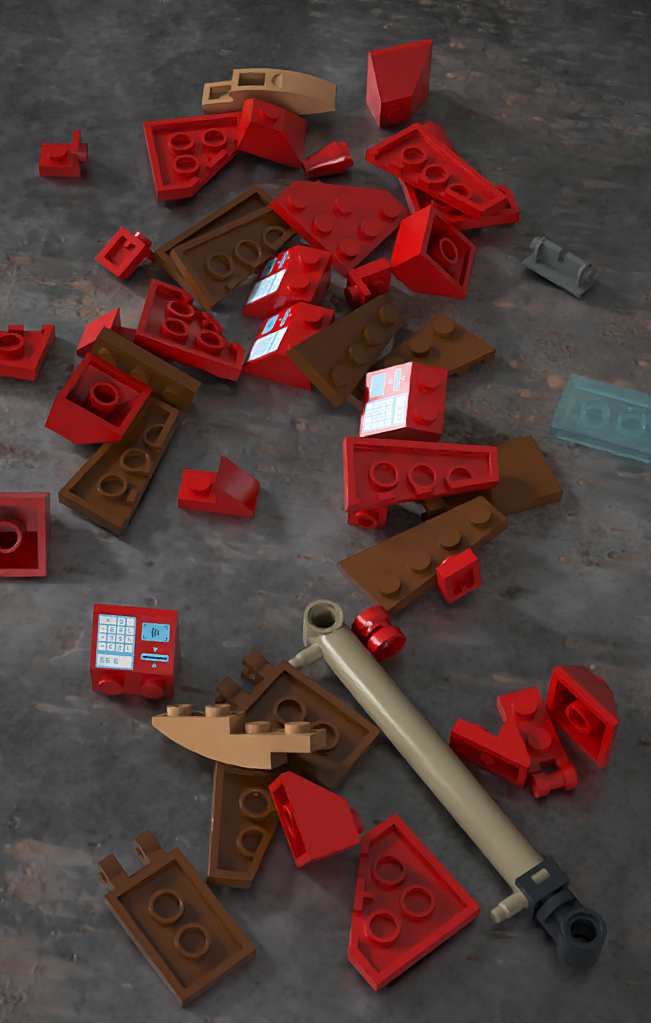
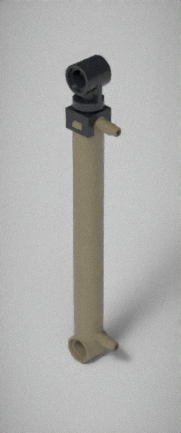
[289,600,607,969]

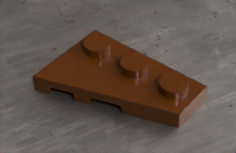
[91,326,202,412]
[206,760,301,889]

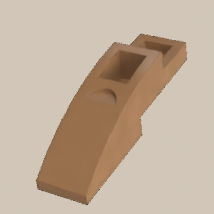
[202,68,337,115]
[152,704,326,769]

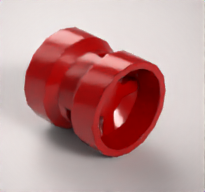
[351,605,407,662]

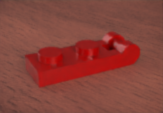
[496,686,578,798]

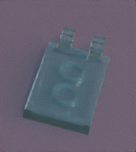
[549,373,651,464]

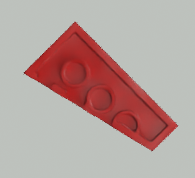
[365,122,507,222]
[0,325,55,381]
[343,436,499,513]

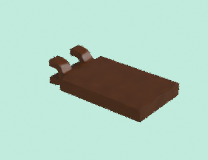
[420,435,563,522]
[215,649,382,792]
[98,829,256,1007]

